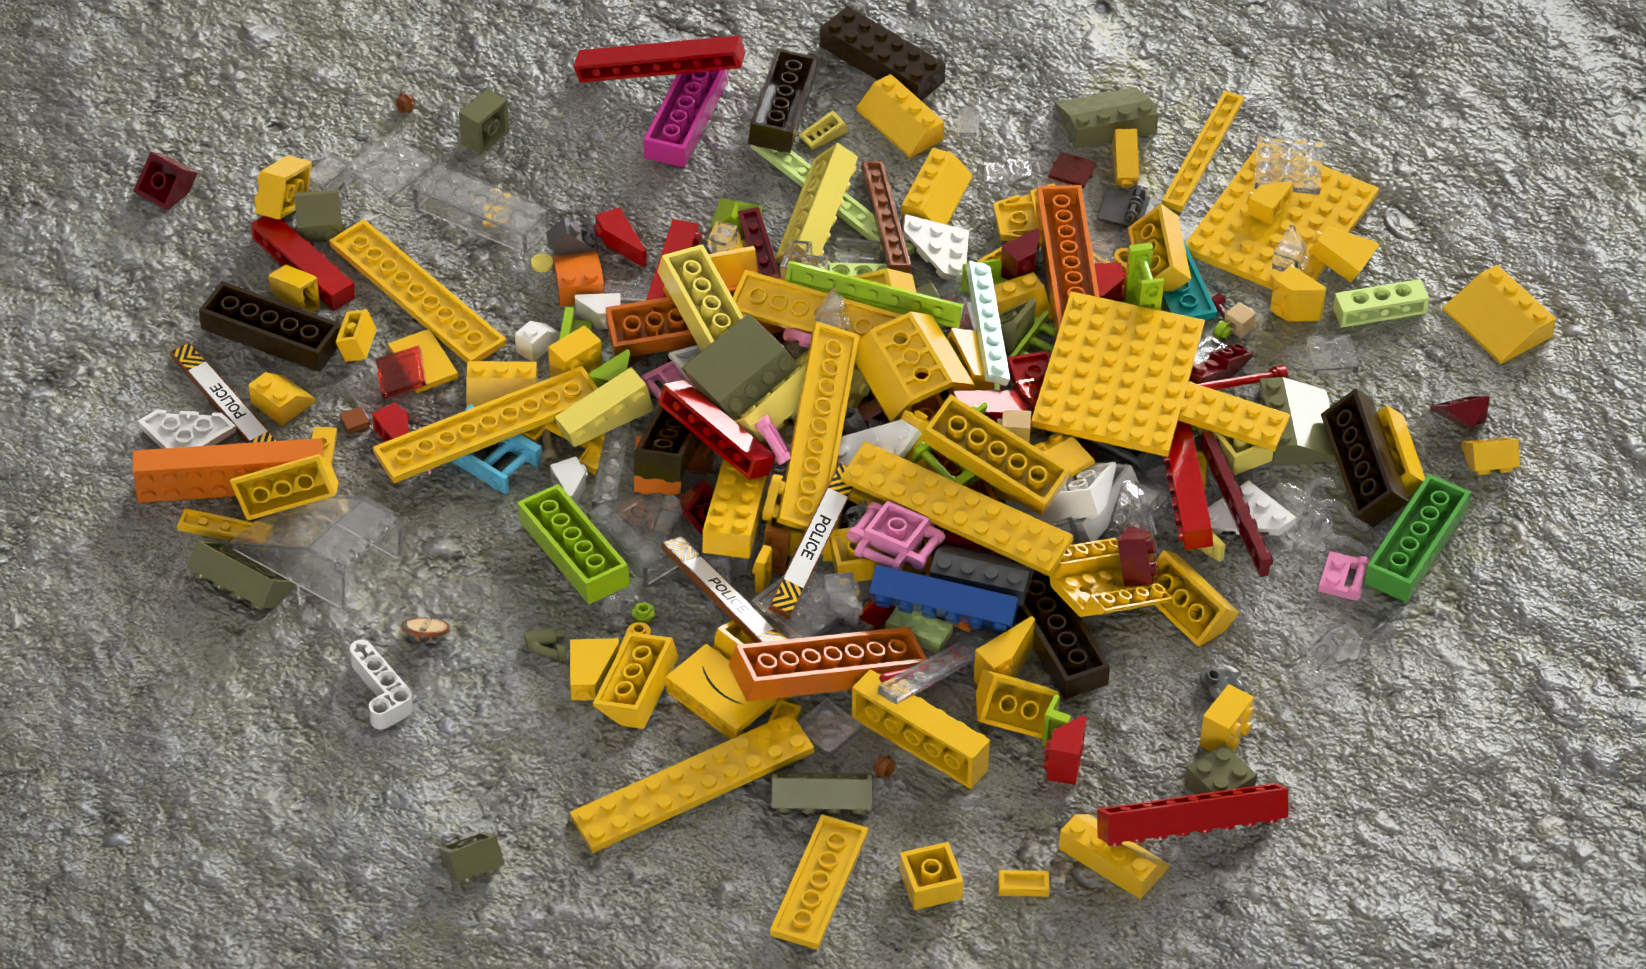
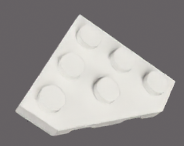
[902,214,969,283]
[138,410,236,449]
[837,419,922,466]
[1208,481,1296,536]

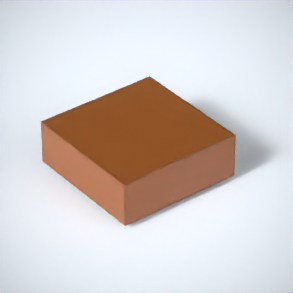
[339,406,370,434]

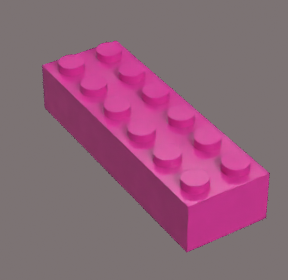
[643,70,728,168]

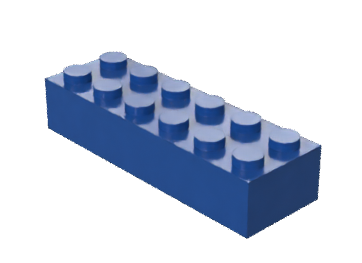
[869,565,1019,635]

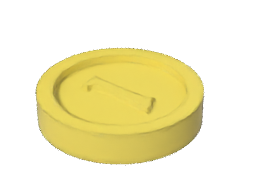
[531,253,553,272]

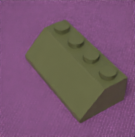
[187,541,297,610]
[772,772,872,814]

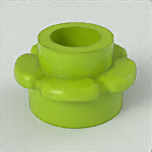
[1213,320,1232,341]
[632,602,655,624]

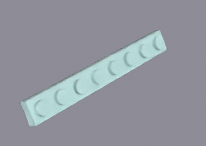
[966,261,1010,386]

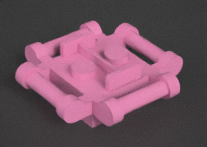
[847,501,945,570]

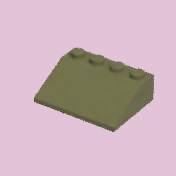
[1055,87,1159,149]
[681,313,798,421]
[1258,377,1336,465]

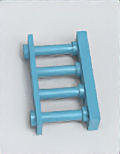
[451,404,542,495]

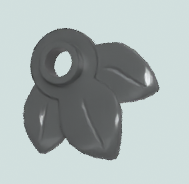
[1200,665,1245,701]

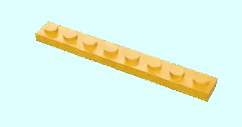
[1162,91,1244,213]

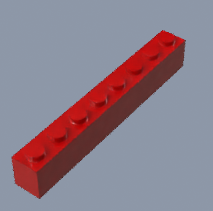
[573,35,746,83]
[1163,421,1213,550]
[1097,783,1288,846]

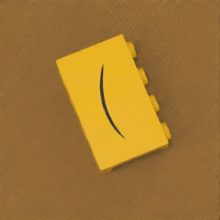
[666,644,777,740]

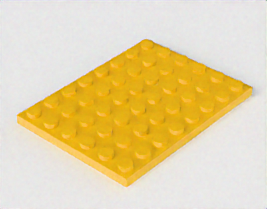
[1185,141,1379,290]
[1031,291,1205,457]

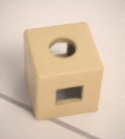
[1224,302,1257,339]

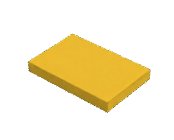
[388,329,458,393]

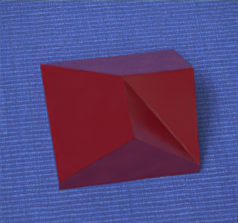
[1430,396,1490,428]
[676,479,714,536]

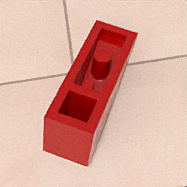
[593,207,646,267]
[372,402,410,442]

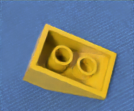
[973,616,1035,685]

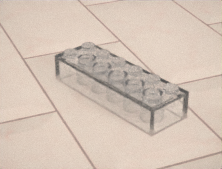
[412,162,550,254]

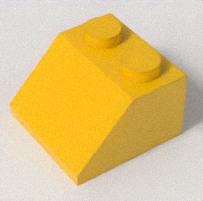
[1270,265,1326,322]
[248,372,316,426]
[1461,437,1521,475]

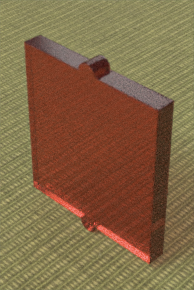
[1048,152,1097,188]

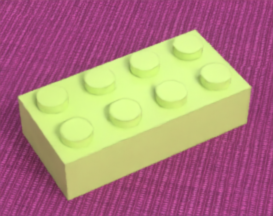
[885,607,953,654]

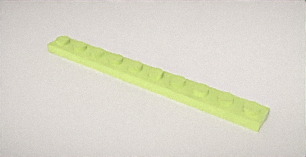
[750,145,915,256]

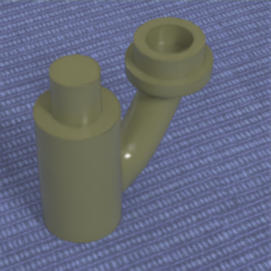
[524,627,567,662]

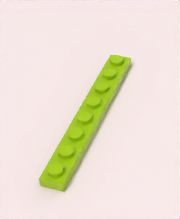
[785,261,964,328]

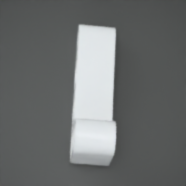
[350,640,413,729]

